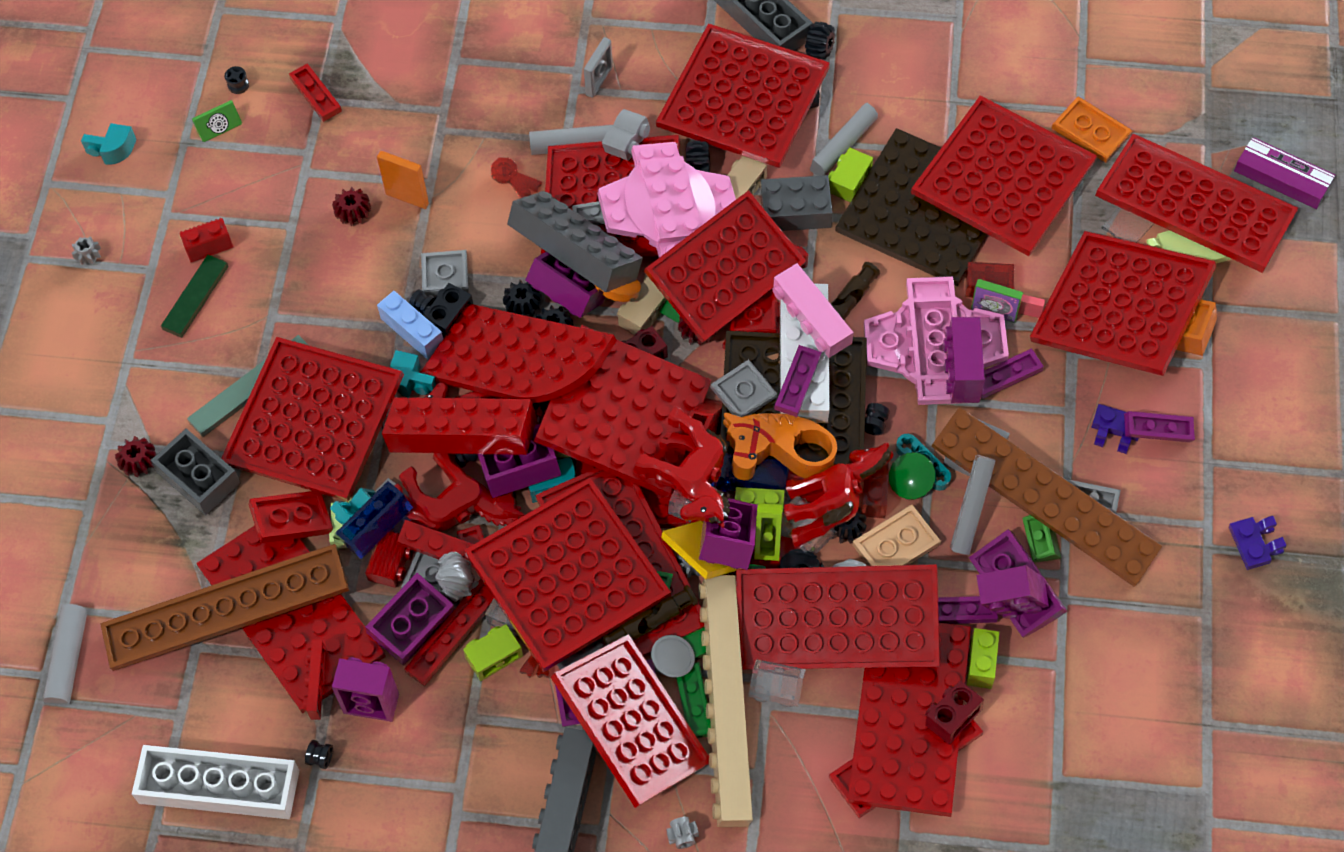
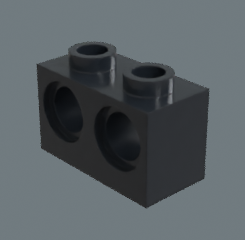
[423,283,473,338]

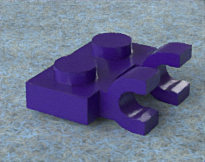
[1091,404,1139,454]
[1229,516,1287,570]

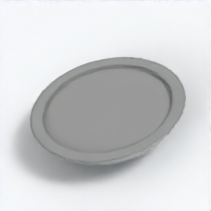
[651,635,695,677]

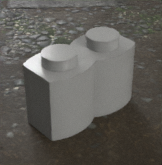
[602,109,650,160]

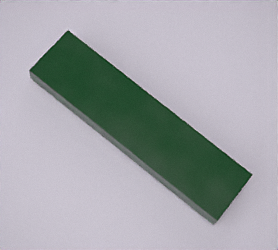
[161,255,229,338]

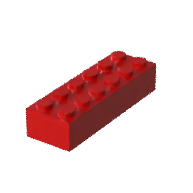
[382,398,537,455]

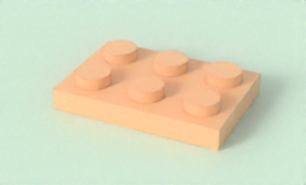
[852,505,941,566]

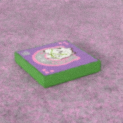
[971,279,1023,323]

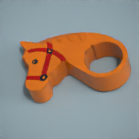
[723,413,837,481]

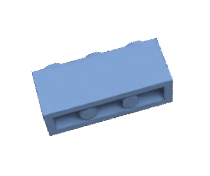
[377,291,443,360]

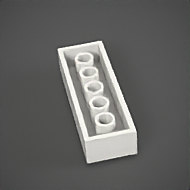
[780,284,829,423]
[132,745,300,819]

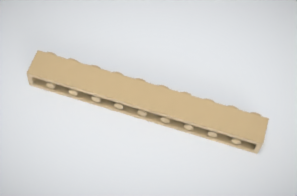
[617,156,767,335]
[698,575,753,827]

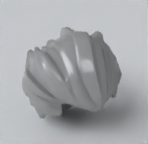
[436,552,479,602]

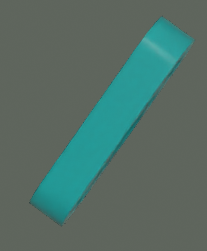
[896,434,951,491]

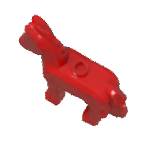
[384,453,525,531]

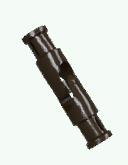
[831,262,880,320]
[602,585,698,646]

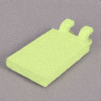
[1146,230,1231,264]

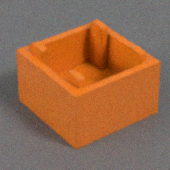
[1176,299,1217,356]

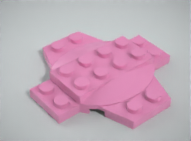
[597,142,736,257]
[864,277,1009,405]

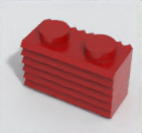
[179,217,234,263]
[365,529,413,588]

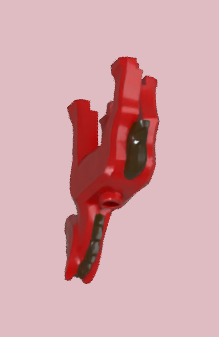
[635,406,730,528]
[784,442,894,548]

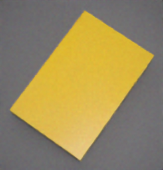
[661,521,741,580]

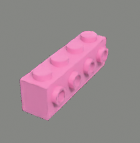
[773,263,854,358]

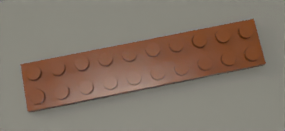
[931,407,1162,587]
[100,544,349,671]

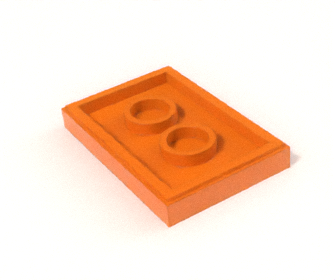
[1051,96,1133,163]
[377,151,429,209]

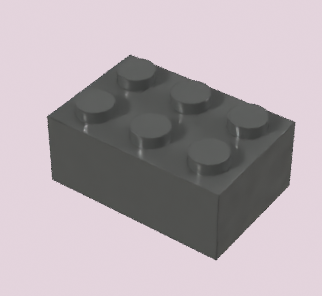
[760,175,833,231]
[151,429,240,516]

